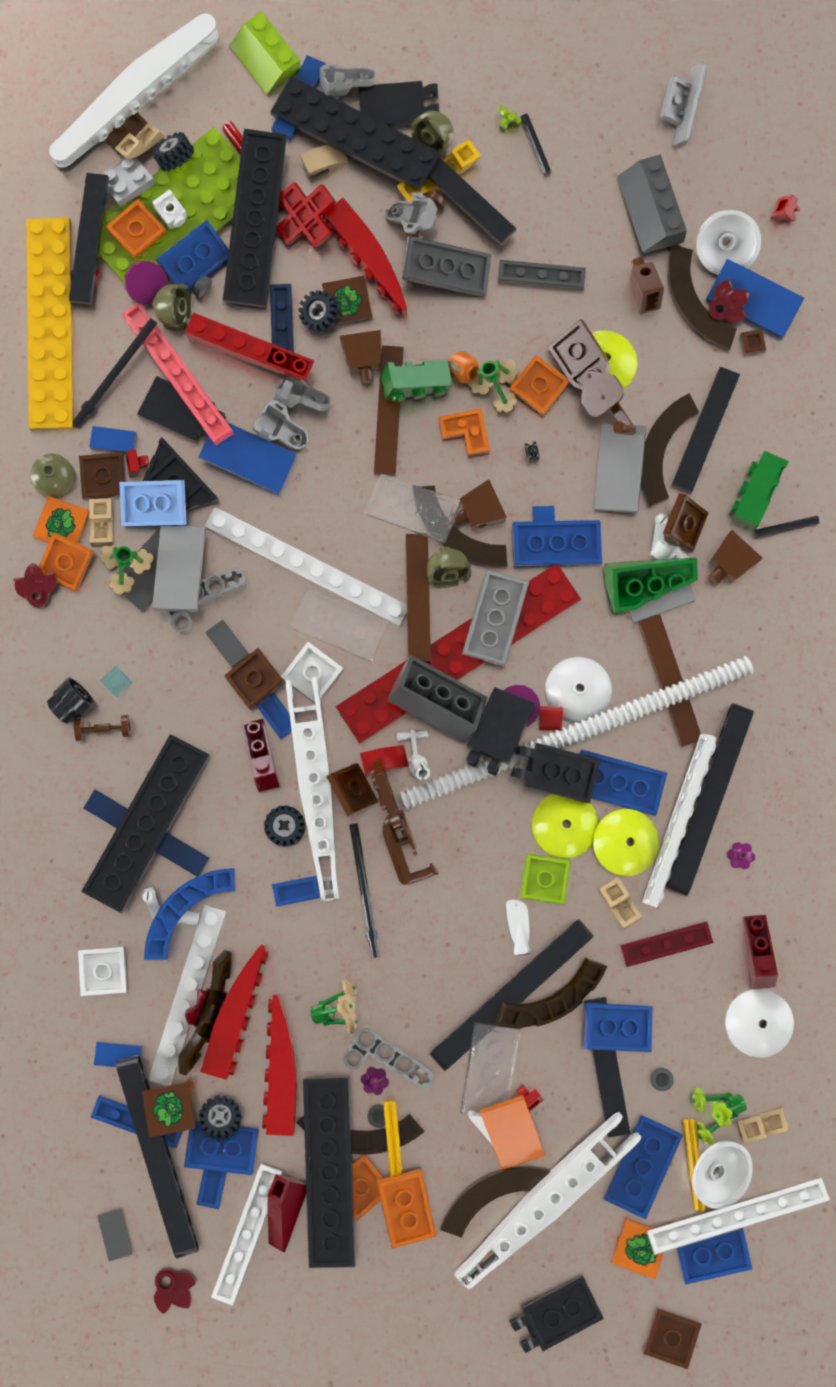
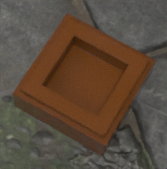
[740,329,766,355]

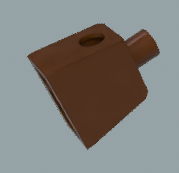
[630,257,664,314]
[340,330,381,384]
[451,480,507,530]
[708,530,763,585]

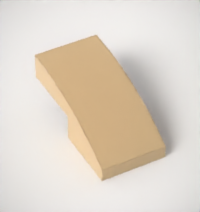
[115,122,164,160]
[300,145,349,177]
[89,498,113,546]
[599,878,643,930]
[738,1107,790,1144]

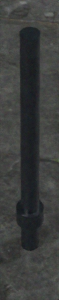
[73,318,158,427]
[349,823,380,958]

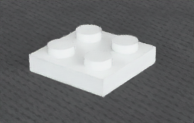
[281,642,343,703]
[78,947,127,996]

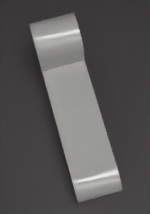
[166,568,247,635]
[343,1029,434,1088]

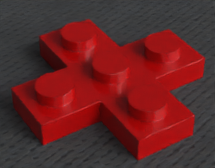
[276,182,336,248]

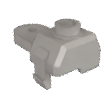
[319,64,375,99]
[385,192,438,234]
[273,375,331,411]
[252,399,309,451]

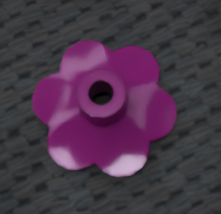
[727,842,755,869]
[361,1067,389,1095]

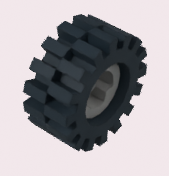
[298,290,341,333]

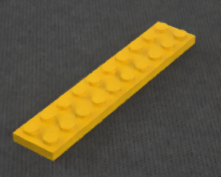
[26,217,74,431]

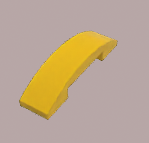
[397,139,481,201]

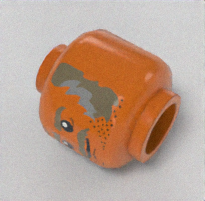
[448,351,480,383]

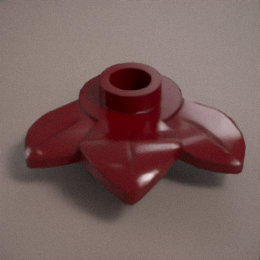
[709,279,749,323]
[13,563,57,607]
[185,988,210,1027]
[154,1269,196,1314]

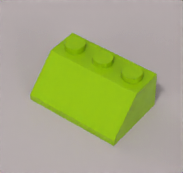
[229,11,301,96]

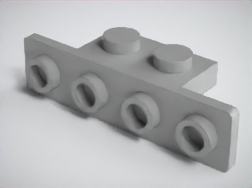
[660,62,707,147]

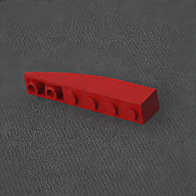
[323,198,407,318]
[185,312,315,381]
[200,945,269,1080]
[262,994,297,1136]

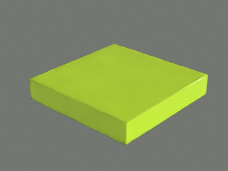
[520,853,571,905]

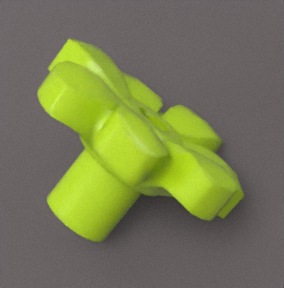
[497,105,522,129]

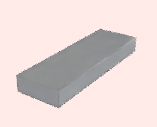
[629,584,696,623]

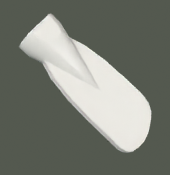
[506,900,531,956]

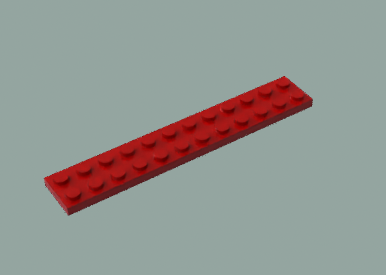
[335,565,581,744]

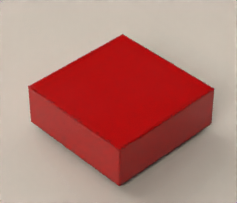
[539,706,563,730]

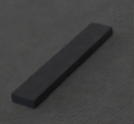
[423,143,516,246]
[69,173,109,305]
[671,366,740,493]
[583,997,631,1138]

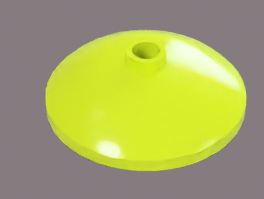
[592,331,637,388]
[532,794,599,859]
[593,809,660,876]

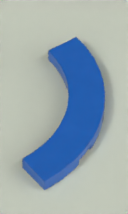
[144,868,235,961]

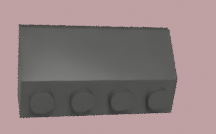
[617,154,687,254]
[387,655,487,743]

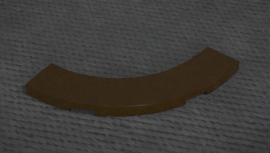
[668,245,737,351]
[641,393,699,508]
[413,485,508,568]
[178,950,232,1076]
[494,958,608,1029]
[296,1114,425,1154]
[440,1167,551,1238]

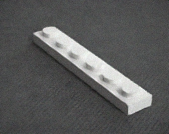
[211,1163,282,1306]

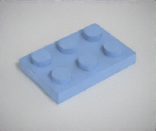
[119,480,186,526]

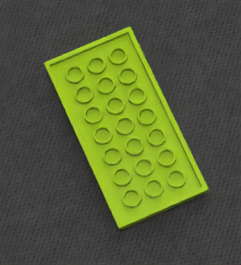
[99,126,240,283]

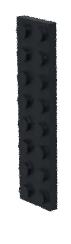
[270,76,441,192]
[223,128,287,308]
[81,734,210,914]
[303,1077,356,1268]

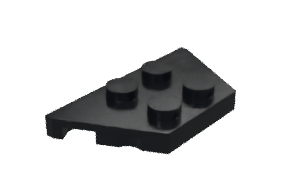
[143,437,219,510]

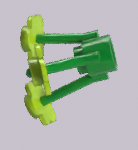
[692,1087,747,1145]

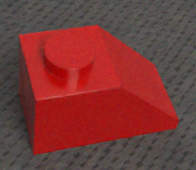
[360,745,409,777]

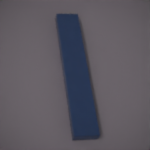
[83,789,210,877]

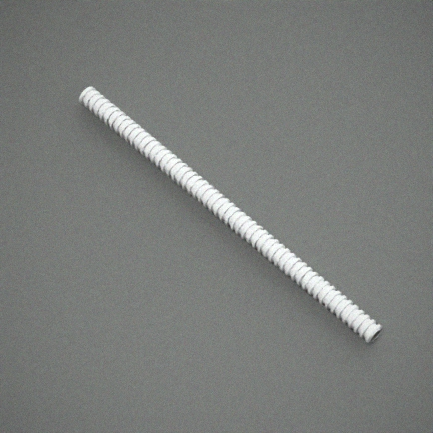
[399,656,754,810]

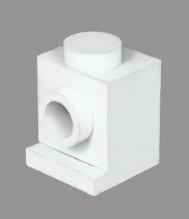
[152,190,188,230]

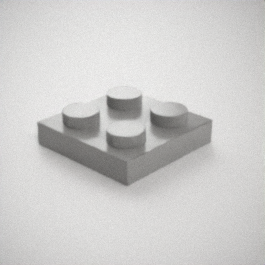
[103,157,156,208]

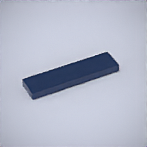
[270,284,294,352]

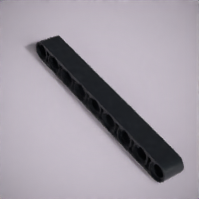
[666,703,754,896]
[430,919,594,1071]
[115,1054,199,1259]

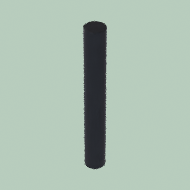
[520,114,552,175]
[753,515,820,539]

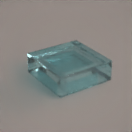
[100,666,132,697]

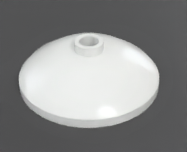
[696,210,761,275]
[545,657,612,723]
[725,989,794,1058]
[692,1141,753,1209]

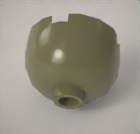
[411,110,454,154]
[152,283,193,328]
[30,453,75,498]
[427,547,471,588]

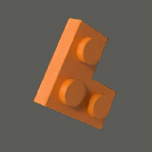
[438,408,490,456]

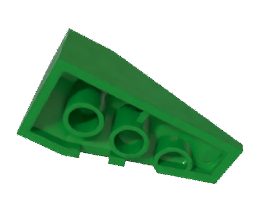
[604,558,698,612]

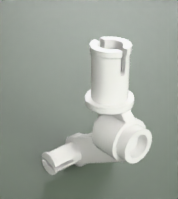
[650,513,690,559]
[396,728,430,780]
[142,886,200,926]

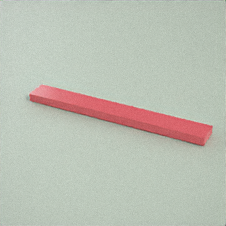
[122,303,234,446]

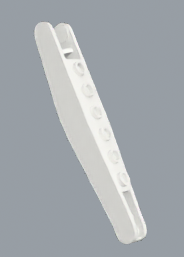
[49,14,219,168]
[285,676,339,902]
[454,1112,641,1290]

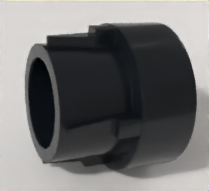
[47,677,95,724]

